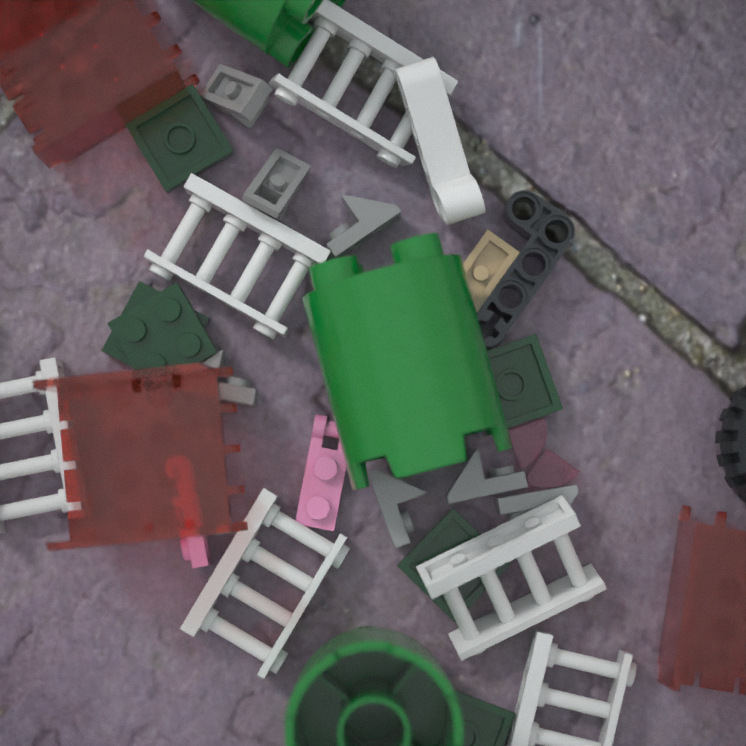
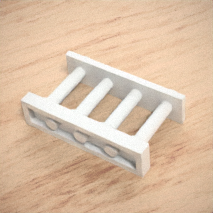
[268,0,458,168]
[144,173,332,340]
[0,357,92,534]
[180,488,350,679]
[416,495,607,661]
[506,629,637,746]

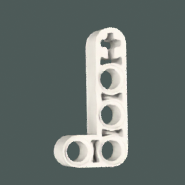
[394,56,486,225]

